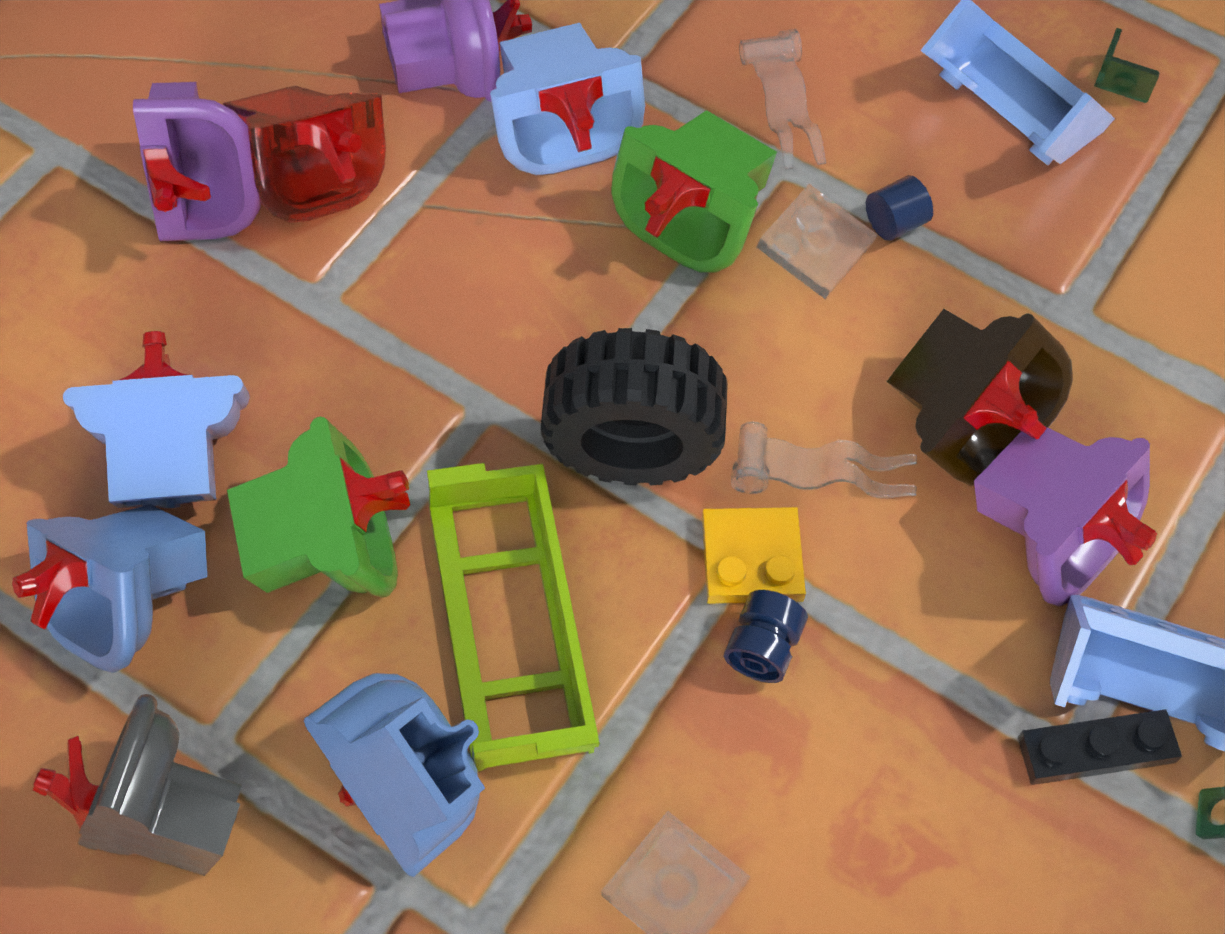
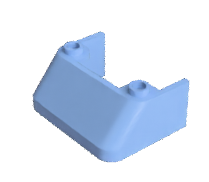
[921,0,1115,165]
[1050,595,1225,751]

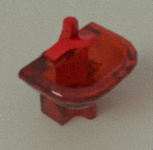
[223,85,386,223]

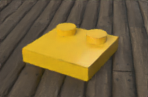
[702,507,806,604]

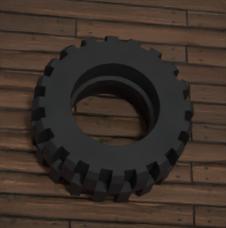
[540,328,728,486]

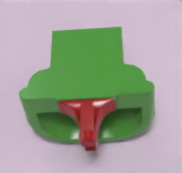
[611,110,777,273]
[227,416,410,598]

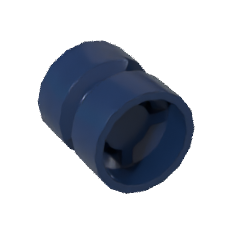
[723,590,808,683]

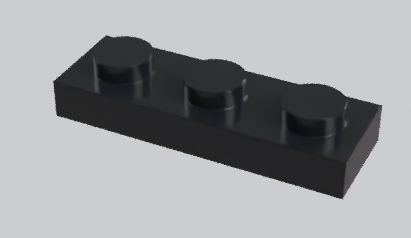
[1017,709,1182,785]

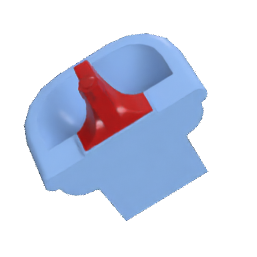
[490,23,645,175]
[63,331,250,508]

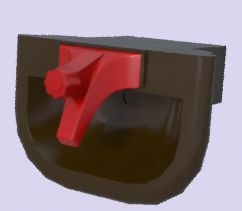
[886,309,1073,486]

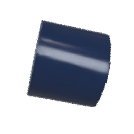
[865,175,933,241]

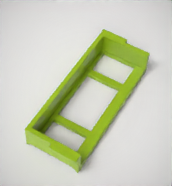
[427,463,600,772]

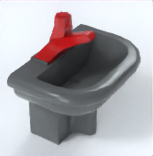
[32,694,242,876]

